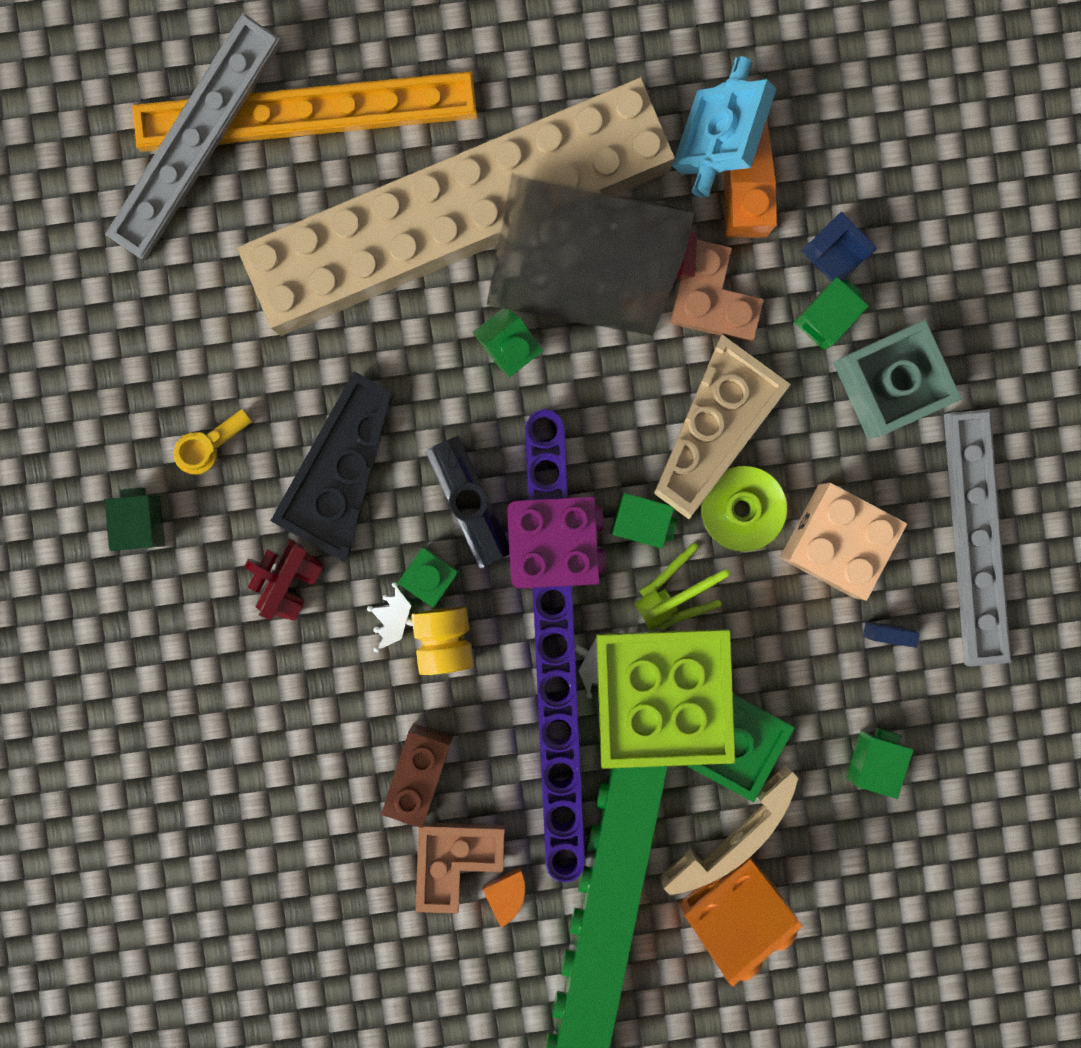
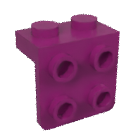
[507,497,606,589]

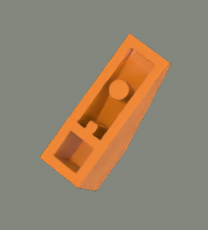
[724,120,777,238]

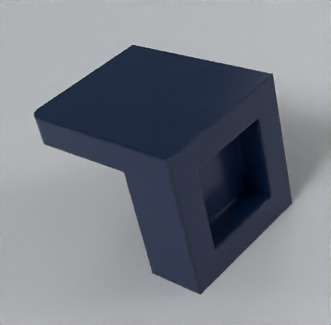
[801,211,877,281]

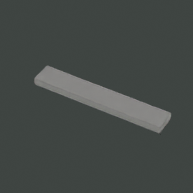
[105,13,282,260]
[944,409,1011,667]

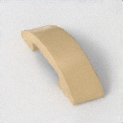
[659,764,798,895]

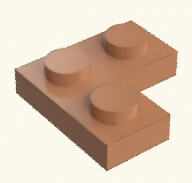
[669,240,764,343]
[416,822,505,914]

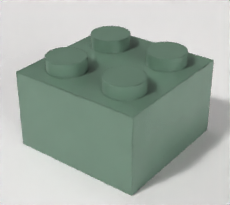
[833,319,962,439]

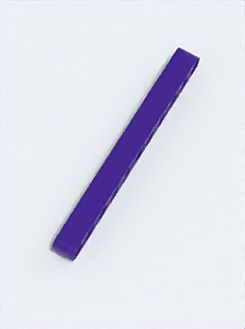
[525,409,585,883]

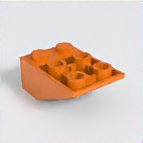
[679,857,803,987]

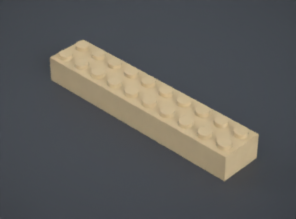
[236,77,675,336]

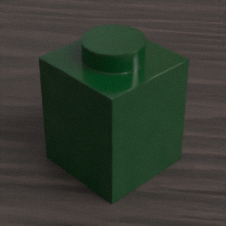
[104,488,165,551]

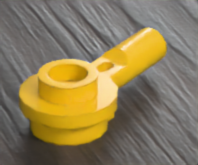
[173,409,252,475]

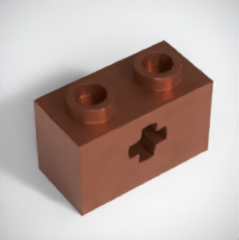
[381,723,453,828]

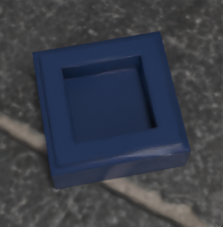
[863,621,919,648]

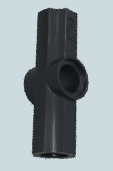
[425,436,510,568]

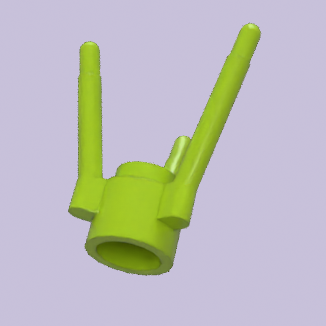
[634,543,730,631]

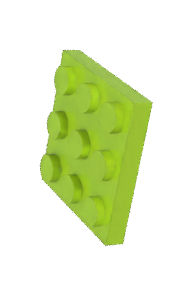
[596,629,735,769]

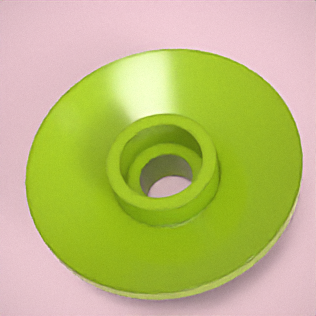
[701,466,787,552]

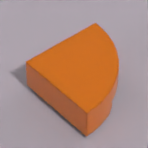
[483,867,525,927]

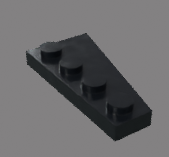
[270,371,393,563]

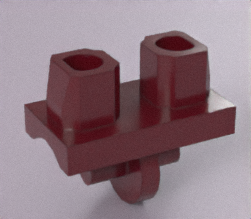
[244,539,323,621]

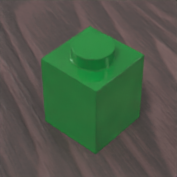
[793,277,869,350]
[472,306,543,378]
[610,493,678,549]
[398,546,461,608]
[846,727,913,799]

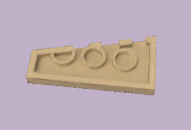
[654,335,791,519]

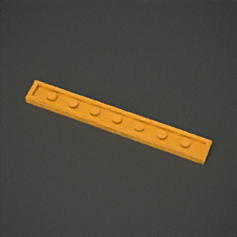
[132,71,477,152]

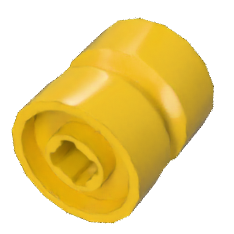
[411,606,474,675]

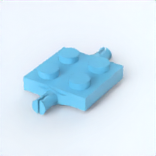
[672,56,776,198]

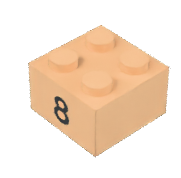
[779,483,907,601]

